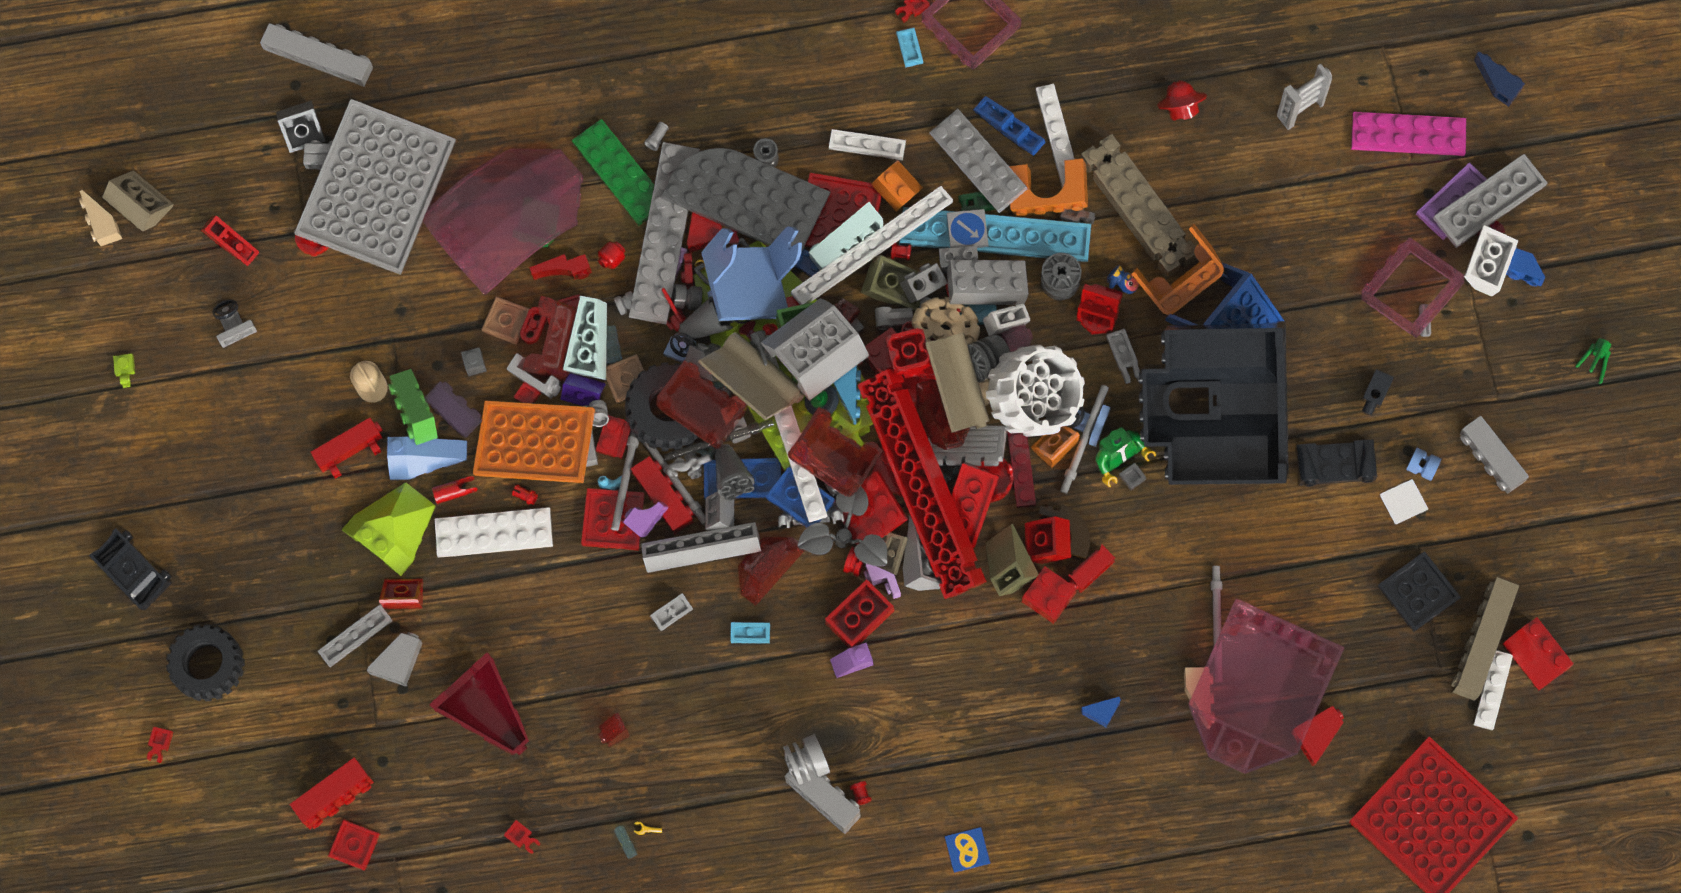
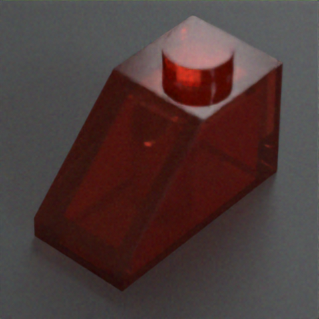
[598,713,630,747]

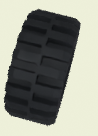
[166,624,245,702]

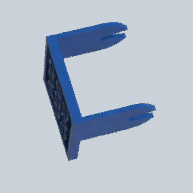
[1165,263,1284,325]

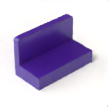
[561,374,605,407]

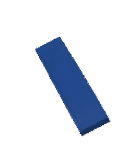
[974,96,1046,156]

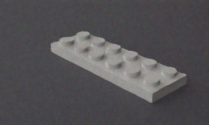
[930,109,1028,213]
[1433,154,1547,248]

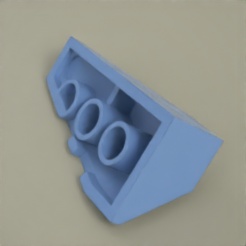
[387,437,467,480]

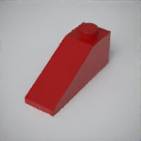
[200,216,259,266]

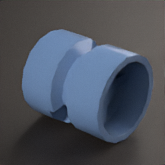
[1406,448,1441,481]

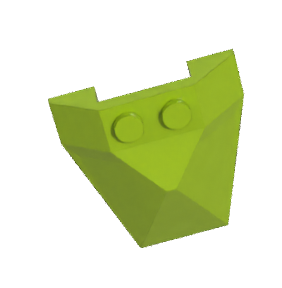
[342,483,435,576]

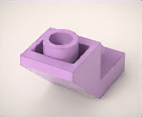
[863,564,901,599]

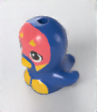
[1107,265,1139,294]

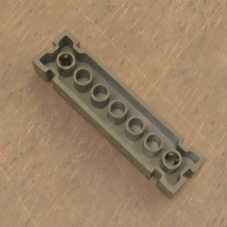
[1080,134,1197,279]

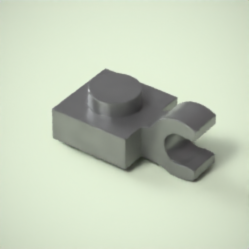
[1060,208,1095,224]

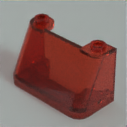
[522,296,578,381]

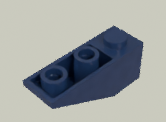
[1474,52,1525,107]

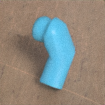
[598,475,622,490]

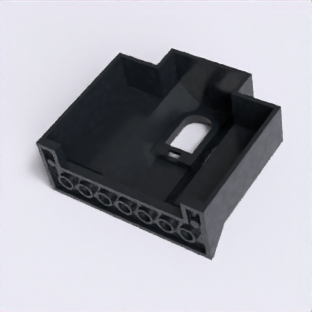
[1139,321,1289,485]

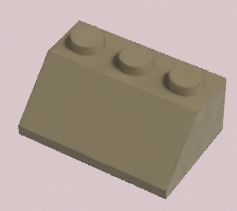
[102,170,174,231]

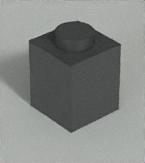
[461,347,487,376]

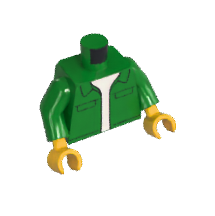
[1095,427,1156,487]

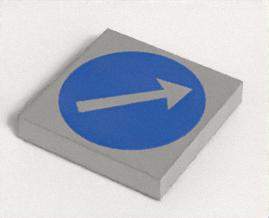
[947,209,988,248]

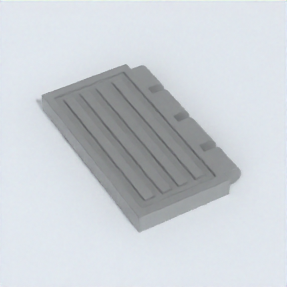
[928,425,1007,466]

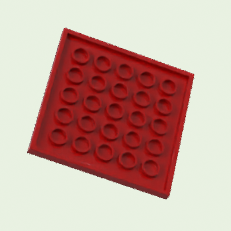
[1349,736,1518,893]

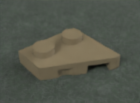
[877,533,908,575]

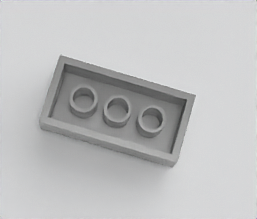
[947,260,1029,305]
[785,770,861,834]

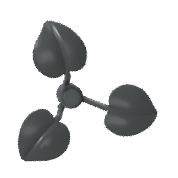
[798,483,887,566]

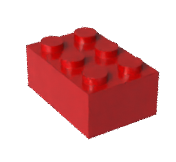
[825,579,894,648]

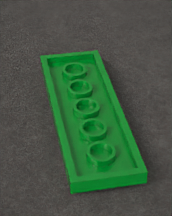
[572,119,654,226]

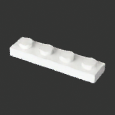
[829,129,906,160]
[1473,650,1513,730]

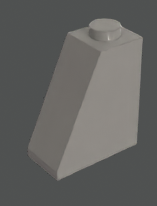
[367,632,422,686]

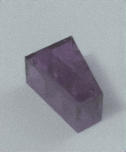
[424,381,482,438]

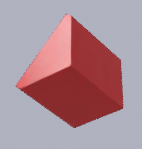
[379,579,423,609]

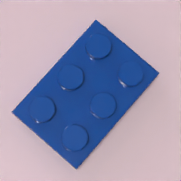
[766,467,836,527]

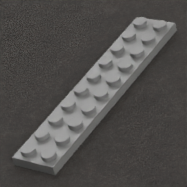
[629,142,700,324]

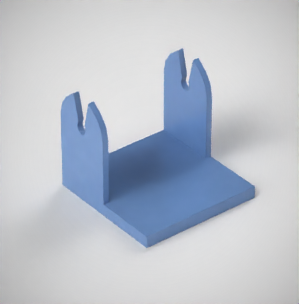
[701,226,802,321]

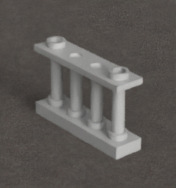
[1277,64,1332,130]

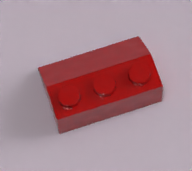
[1502,617,1574,691]

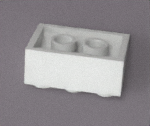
[1464,225,1518,297]

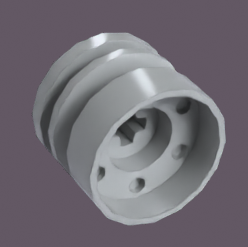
[783,734,830,785]

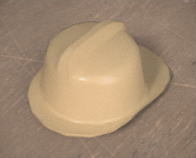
[350,361,388,403]

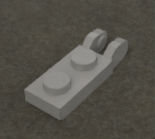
[1106,329,1140,384]

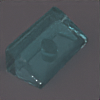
[606,326,622,365]

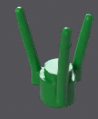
[1575,338,1611,384]

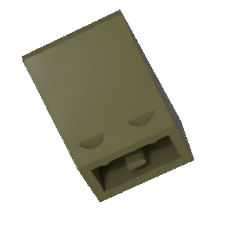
[986,524,1039,596]

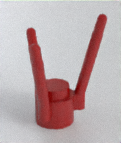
[662,288,686,332]

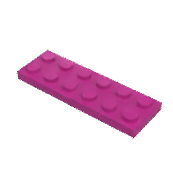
[1351,112,1466,156]

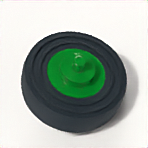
[805,385,839,418]

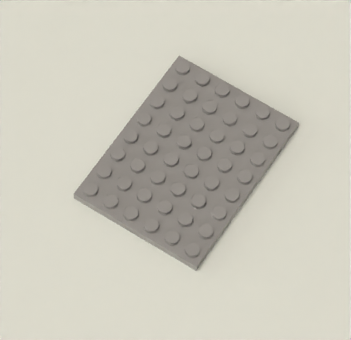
[295,99,456,275]

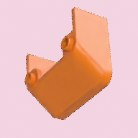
[1132,223,1224,315]

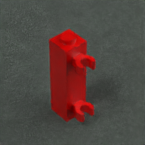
[310,418,383,479]

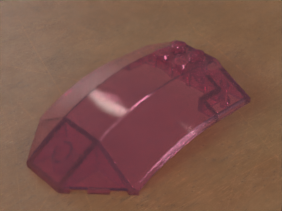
[423,149,583,295]
[1188,599,1345,774]

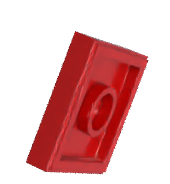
[328,820,380,871]

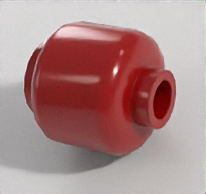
[598,241,626,269]

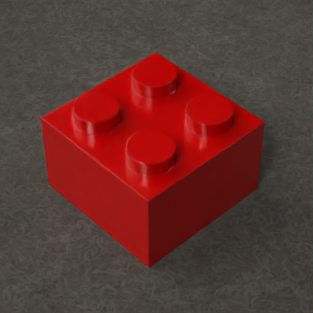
[1025,516,1071,564]
[1022,566,1077,624]

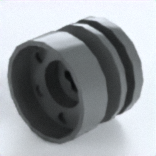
[1041,253,1082,300]
[968,334,1010,383]

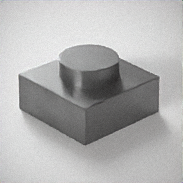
[1119,463,1146,491]

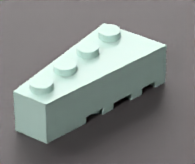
[809,202,883,270]
[563,296,607,380]

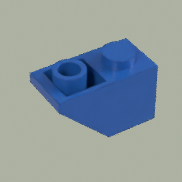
[1506,248,1545,286]

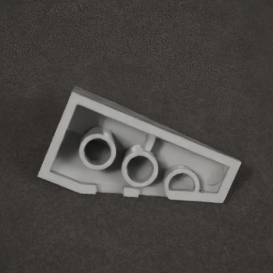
[903,515,942,591]

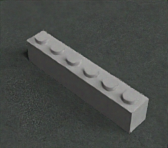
[260,23,373,87]
[641,522,761,573]

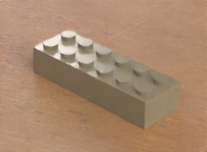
[1451,577,1519,701]

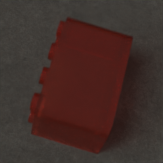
[656,360,748,449]
[788,407,883,497]

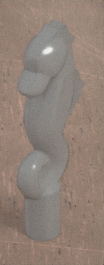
[664,454,712,477]

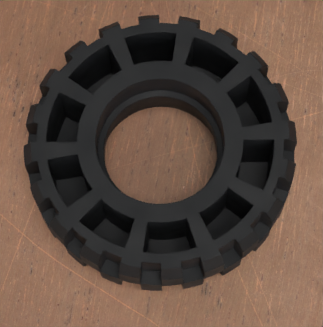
[625,362,712,451]

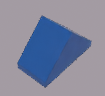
[1081,697,1121,728]

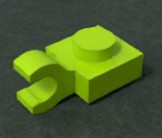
[113,354,135,388]

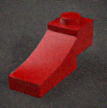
[529,254,592,280]

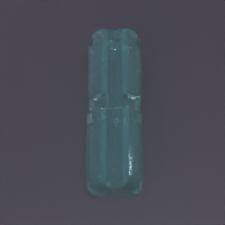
[614,825,637,859]

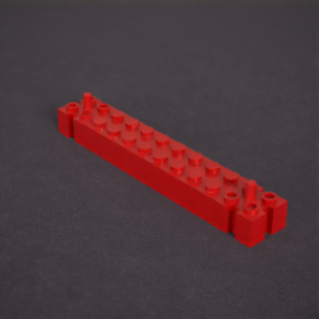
[858,369,987,599]

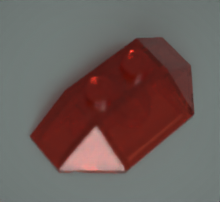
[916,380,970,450]
[738,537,805,606]

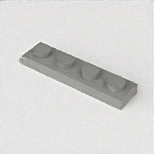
[318,604,393,667]

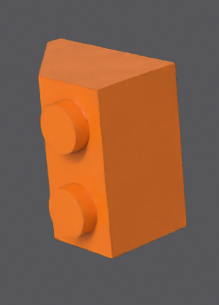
[871,160,923,212]

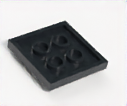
[1378,551,1461,633]

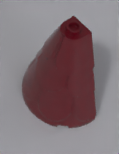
[429,652,529,755]

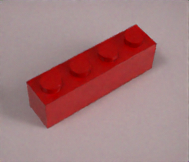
[631,456,694,535]

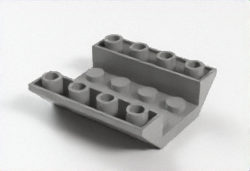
[761,298,869,401]

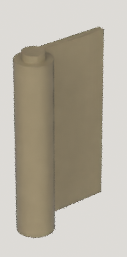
[698,332,804,420]
[925,332,990,432]

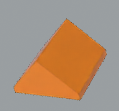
[1031,426,1080,468]

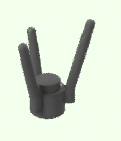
[750,330,781,366]

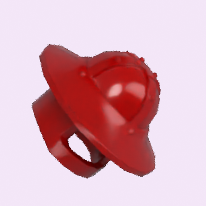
[1157,80,1207,121]

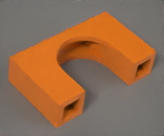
[1009,158,1088,217]

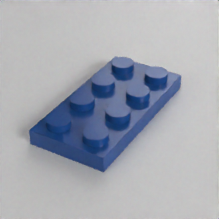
[704,458,781,499]

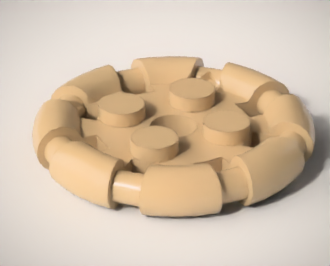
[912,297,980,345]

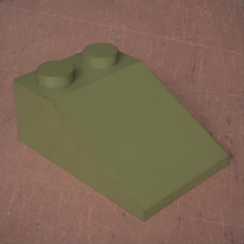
[861,255,930,311]

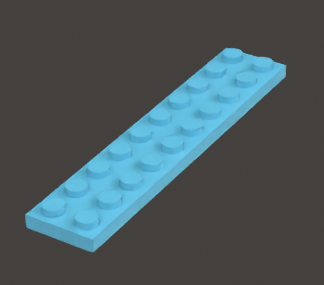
[900,207,1091,262]

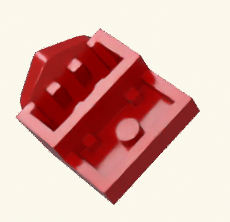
[1077,284,1123,335]

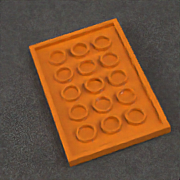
[473,401,595,483]

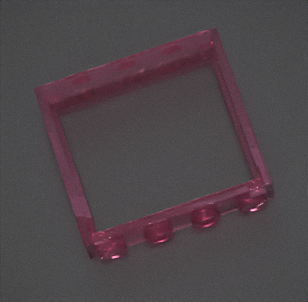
[922,0,1021,70]
[1361,237,1464,338]

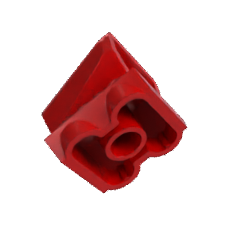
[886,328,932,378]

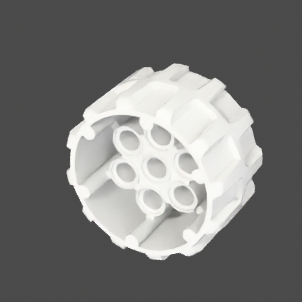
[986,344,1085,437]

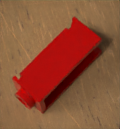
[1068,544,1115,593]

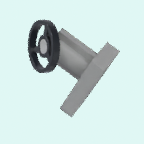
[212,299,257,348]

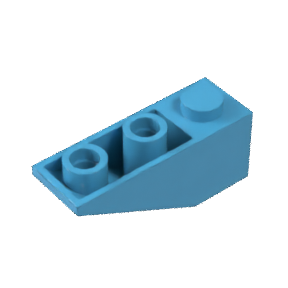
[833,366,861,425]

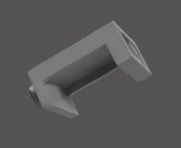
[507,353,561,399]

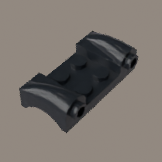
[1295,439,1378,487]
[89,528,172,610]

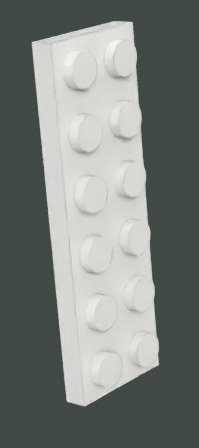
[435,507,553,558]

